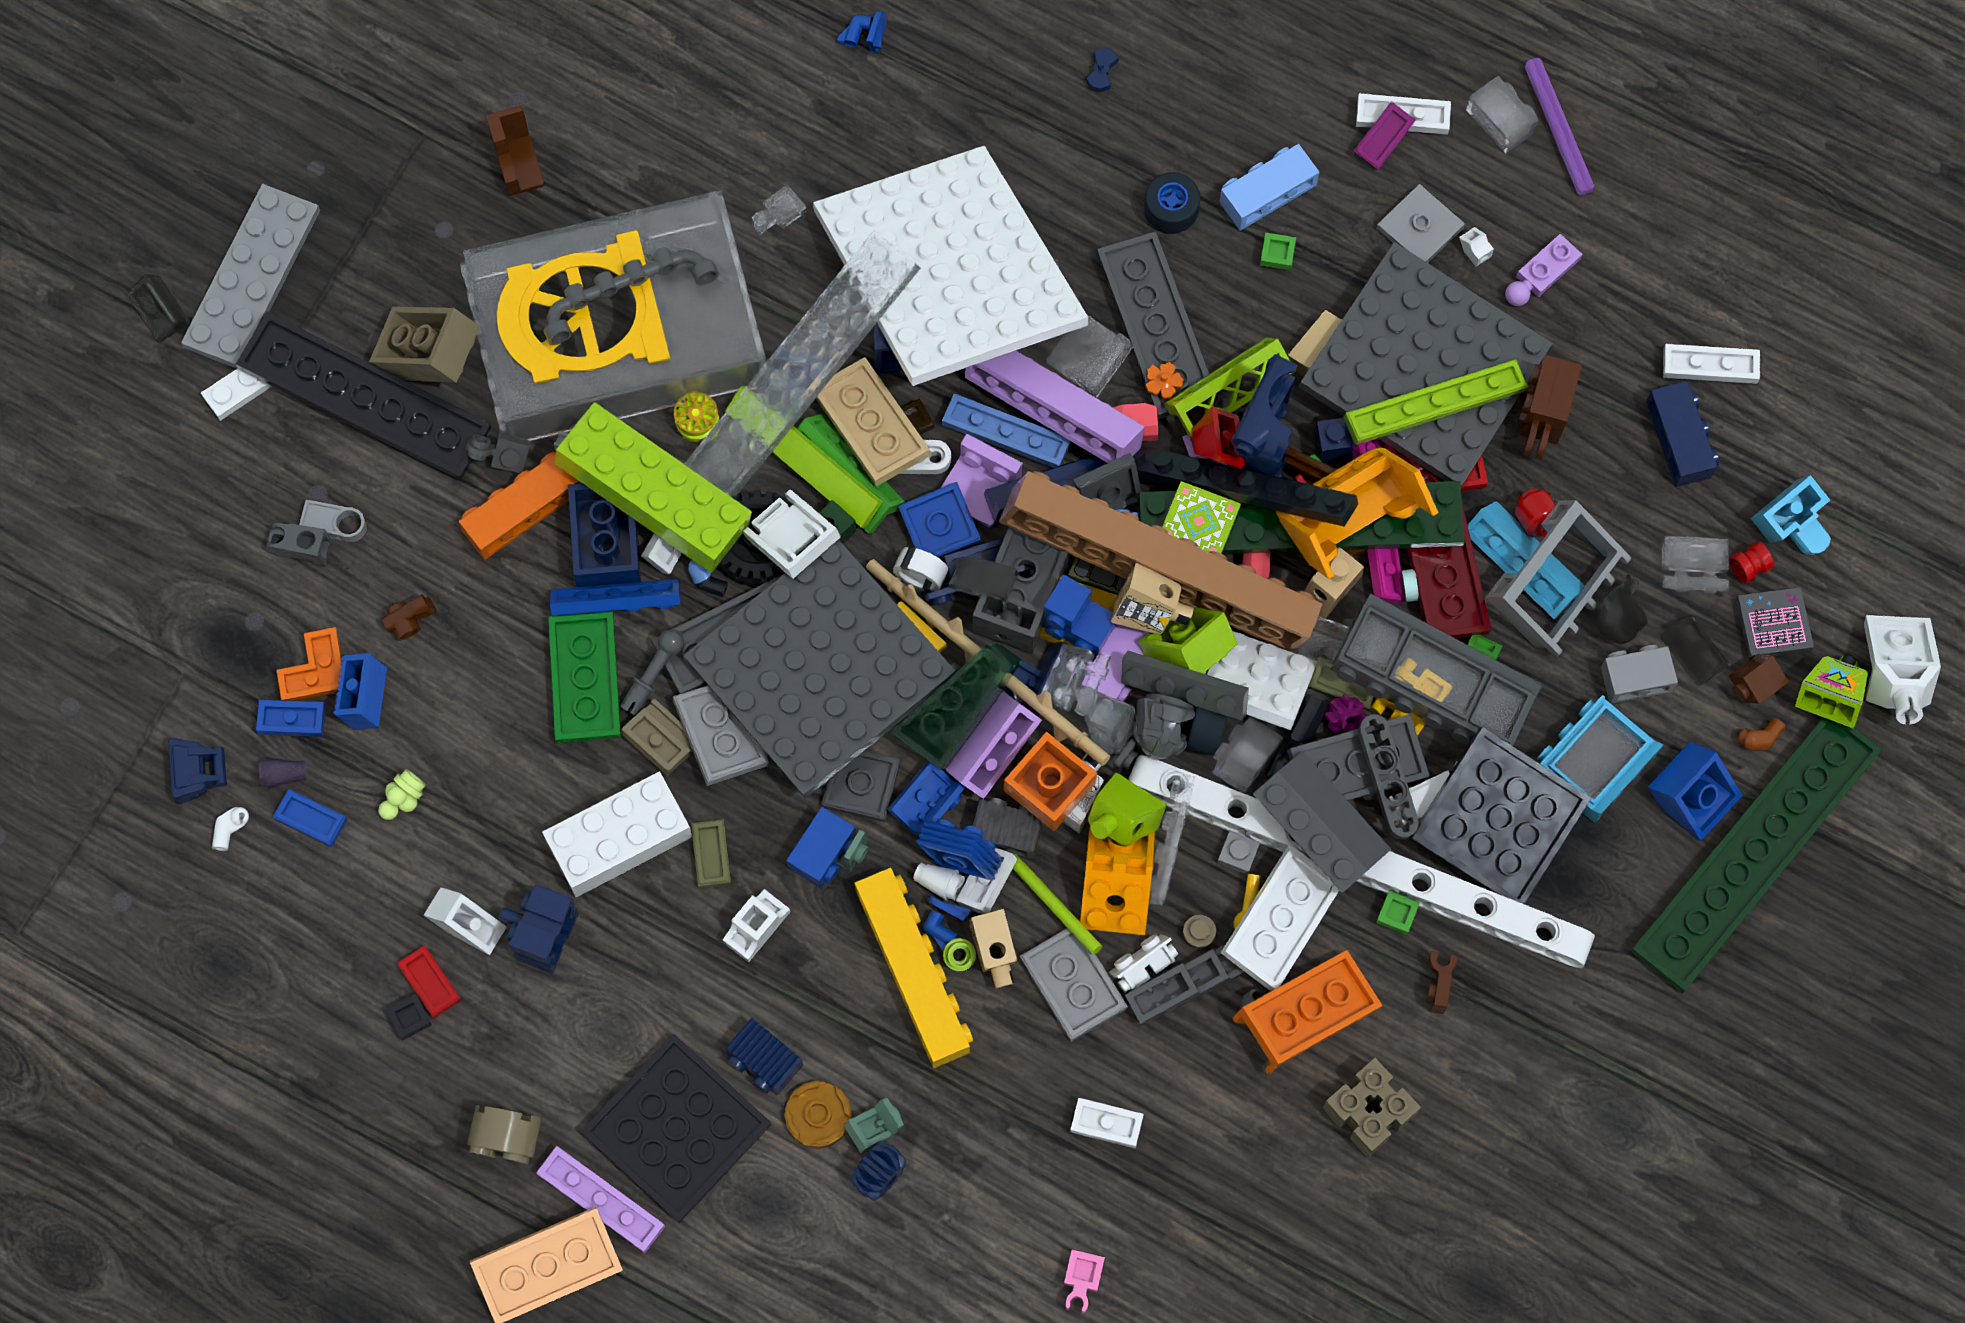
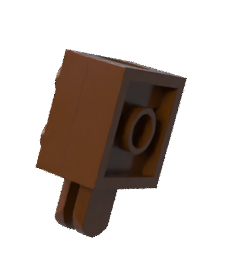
[1518,355,1582,459]

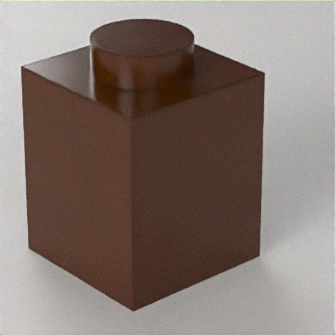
[1729,654,1789,704]

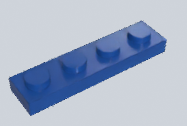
[550,579,680,616]

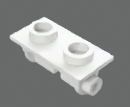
[1108,934,1178,993]

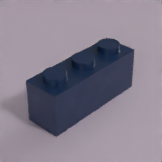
[1646,381,1719,487]

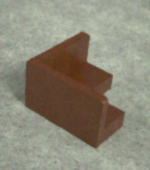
[486,106,544,196]

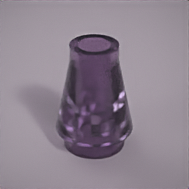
[258,757,306,789]

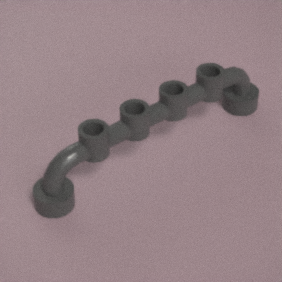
[544,248,719,345]

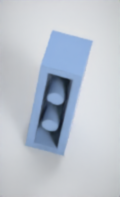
[1219,144,1319,231]

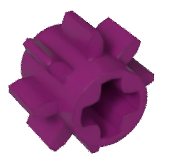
[1324,694,1367,734]

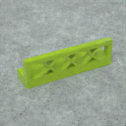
[1164,337,1294,438]

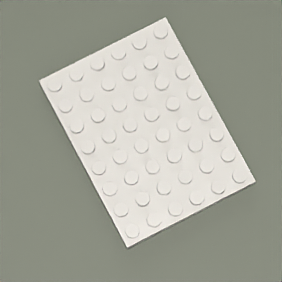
[813,146,1088,386]

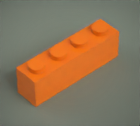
[458,452,582,561]

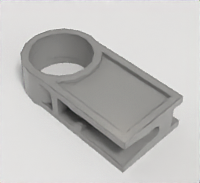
[299,500,367,542]

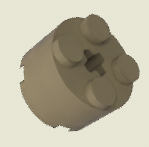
[467,1105,542,1164]

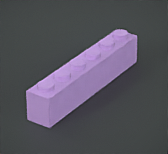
[965,350,1145,463]

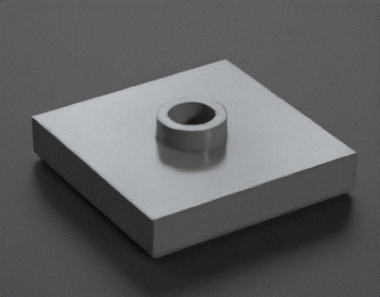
[1376,184,1465,263]

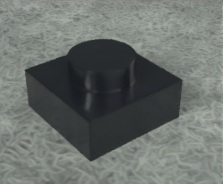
[386,994,432,1041]

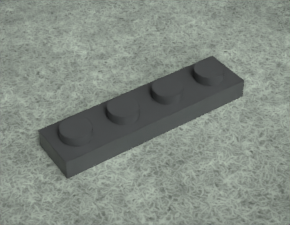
[1121,651,1249,721]

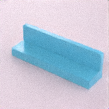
[1467,501,1585,619]

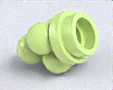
[378,769,426,820]

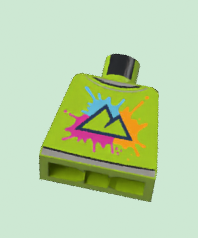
[1795,655,1868,729]

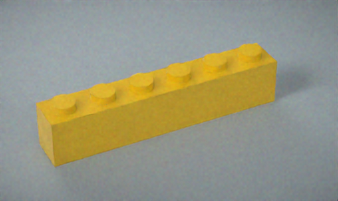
[855,868,973,1069]

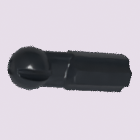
[1265,694,1328,780]

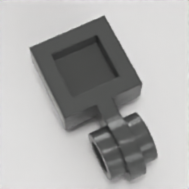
[466,433,530,473]

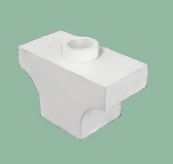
[722,889,790,962]

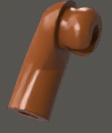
[1738,718,1786,750]

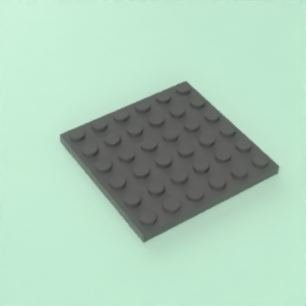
[1298,242,1553,486]
[683,539,957,799]

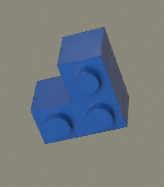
[1042,574,1116,657]

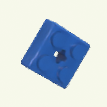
[916,818,1003,880]

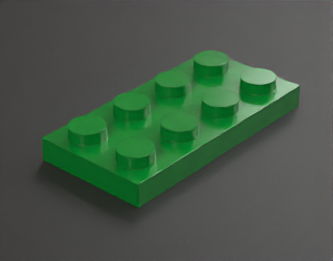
[548,611,621,744]

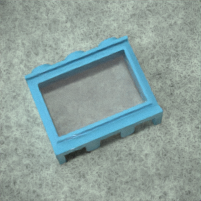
[1537,695,1664,823]

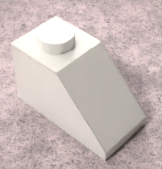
[424,888,507,955]

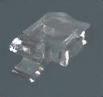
[752,185,807,235]

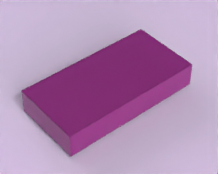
[1353,101,1416,170]

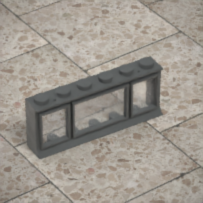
[1330,594,1543,746]

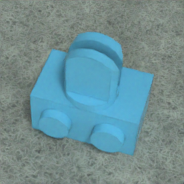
[1751,475,1831,555]

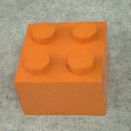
[1004,732,1097,831]

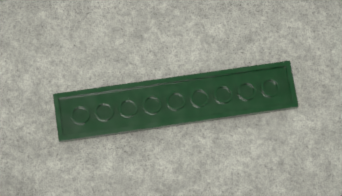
[1139,481,1464,554]
[1630,717,1882,994]

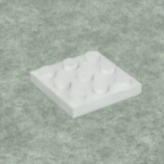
[1207,631,1318,730]

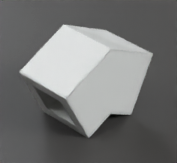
[1459,227,1494,267]

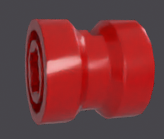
[1729,541,1774,584]

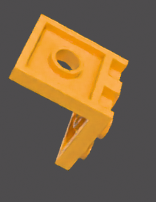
[1080,825,1155,935]

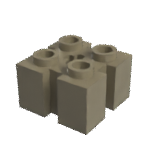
[1322,1057,1421,1158]

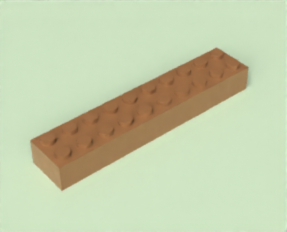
[999,471,1323,652]

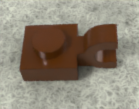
[1426,951,1457,1014]

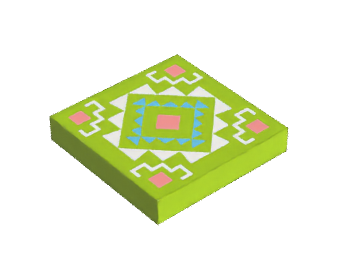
[1162,481,1241,554]

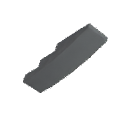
[1125,945,1246,1024]

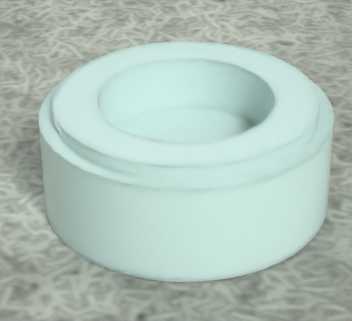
[1402,569,1419,602]

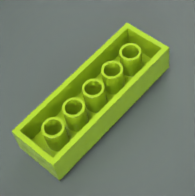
[555,402,752,573]

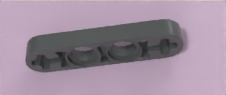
[1358,714,1419,840]

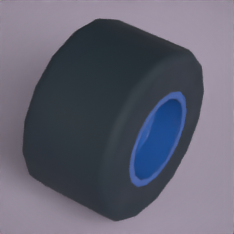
[1144,172,1200,234]
[1186,706,1227,756]

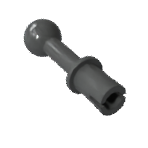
[619,629,684,716]

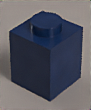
[1313,418,1354,464]

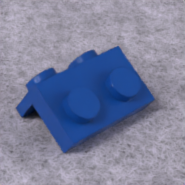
[887,760,965,836]

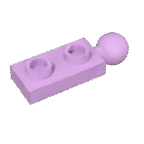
[1505,234,1583,306]

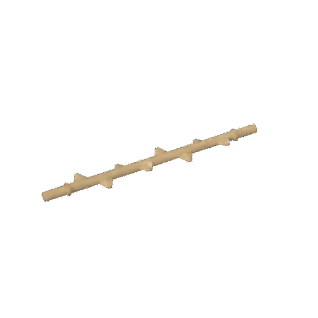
[866,559,1110,766]

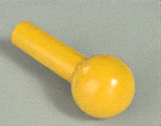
[1233,874,1261,929]

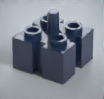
[499,884,579,974]

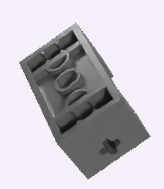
[972,527,1072,654]

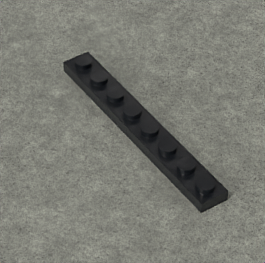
[1133,445,1358,527]

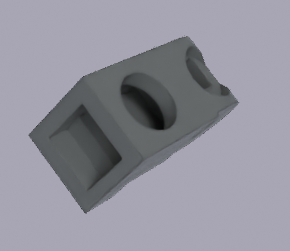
[265,523,333,567]

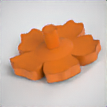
[1145,362,1184,399]

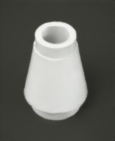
[914,863,965,901]

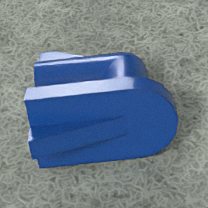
[837,11,887,53]
[923,896,972,951]

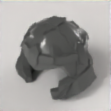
[1133,693,1196,760]

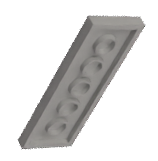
[181,184,320,369]

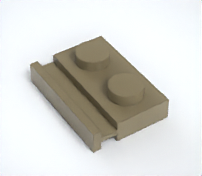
[621,699,693,776]

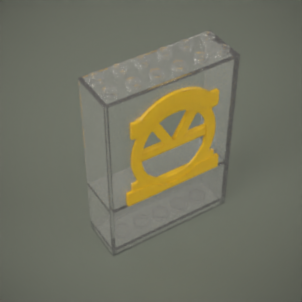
[460,190,769,441]

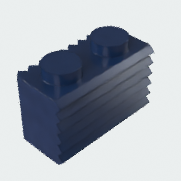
[725,1018,803,1095]

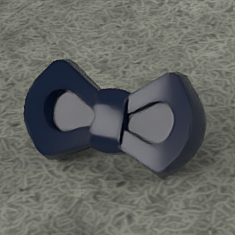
[1086,48,1119,92]

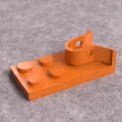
[1232,950,1383,1075]

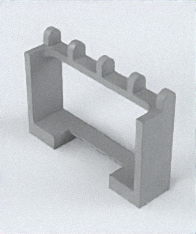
[1486,500,1631,657]

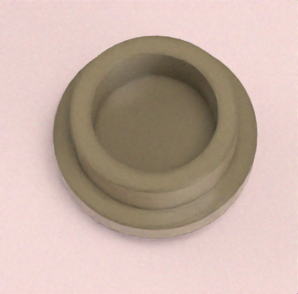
[1183,915,1216,948]

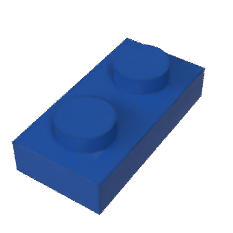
[256,700,326,737]

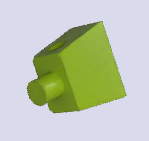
[1088,773,1167,845]

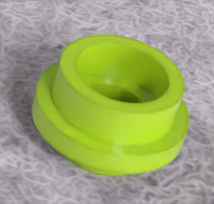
[943,938,976,971]

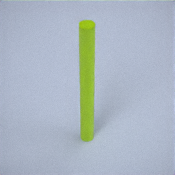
[1013,854,1102,955]

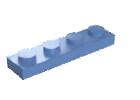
[942,394,1071,468]

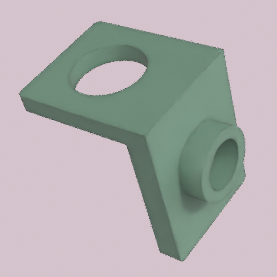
[838,830,869,871]

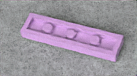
[536,1146,665,1254]

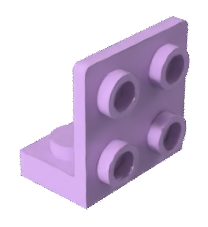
[941,434,1023,527]

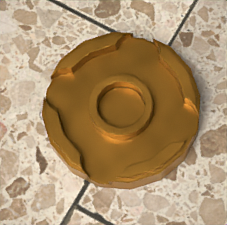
[784,1081,852,1149]

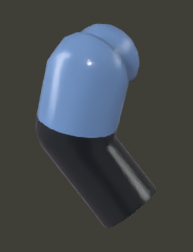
[688,560,728,597]

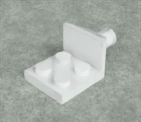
[1864,615,1941,725]

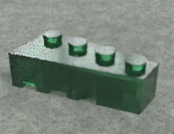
[890,641,1023,770]

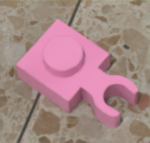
[1064,1250,1105,1314]

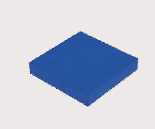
[898,482,982,559]

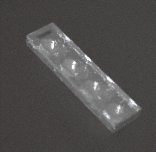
[1150,773,1196,906]

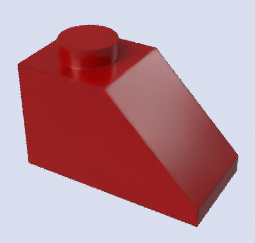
[1192,407,1245,469]

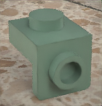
[844,1098,904,1154]

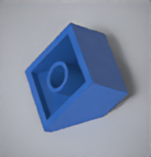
[1648,742,1743,841]

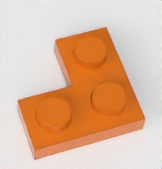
[277,627,343,701]

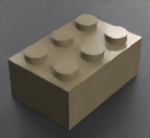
[369,307,480,383]

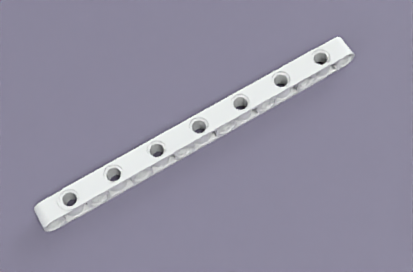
[1128,755,1595,968]

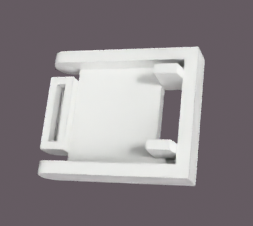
[742,490,840,579]

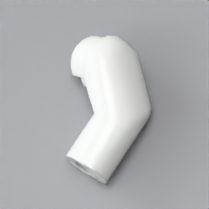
[212,807,249,851]

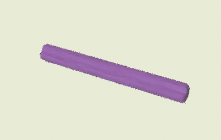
[1525,58,1594,196]

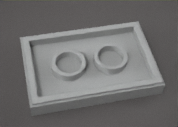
[673,685,769,786]
[1019,928,1128,1042]

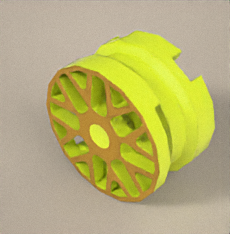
[674,392,719,442]

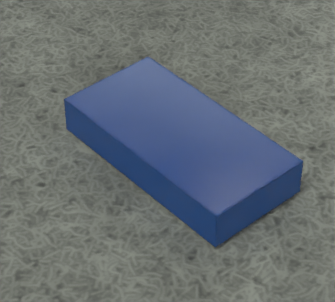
[273,789,348,848]

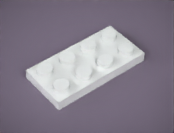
[1221,846,1339,991]

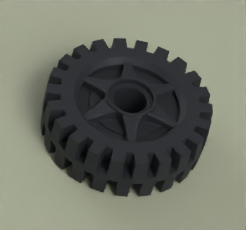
[718,490,804,588]

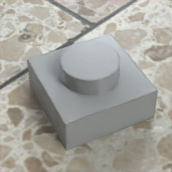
[1217,831,1260,875]

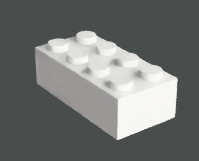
[542,771,692,898]

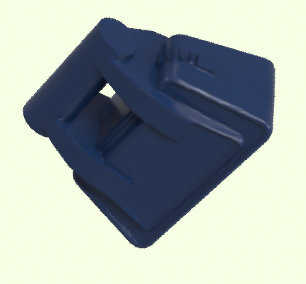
[168,738,227,805]

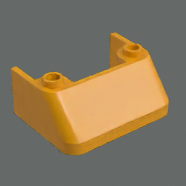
[1276,448,1439,579]

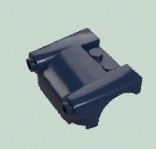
[1229,354,1298,478]

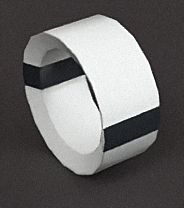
[893,547,948,592]

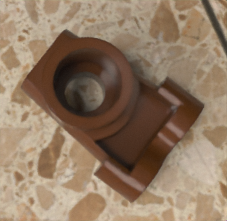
[382,594,437,641]

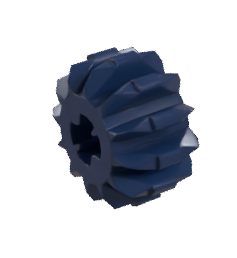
[851,1141,906,1201]

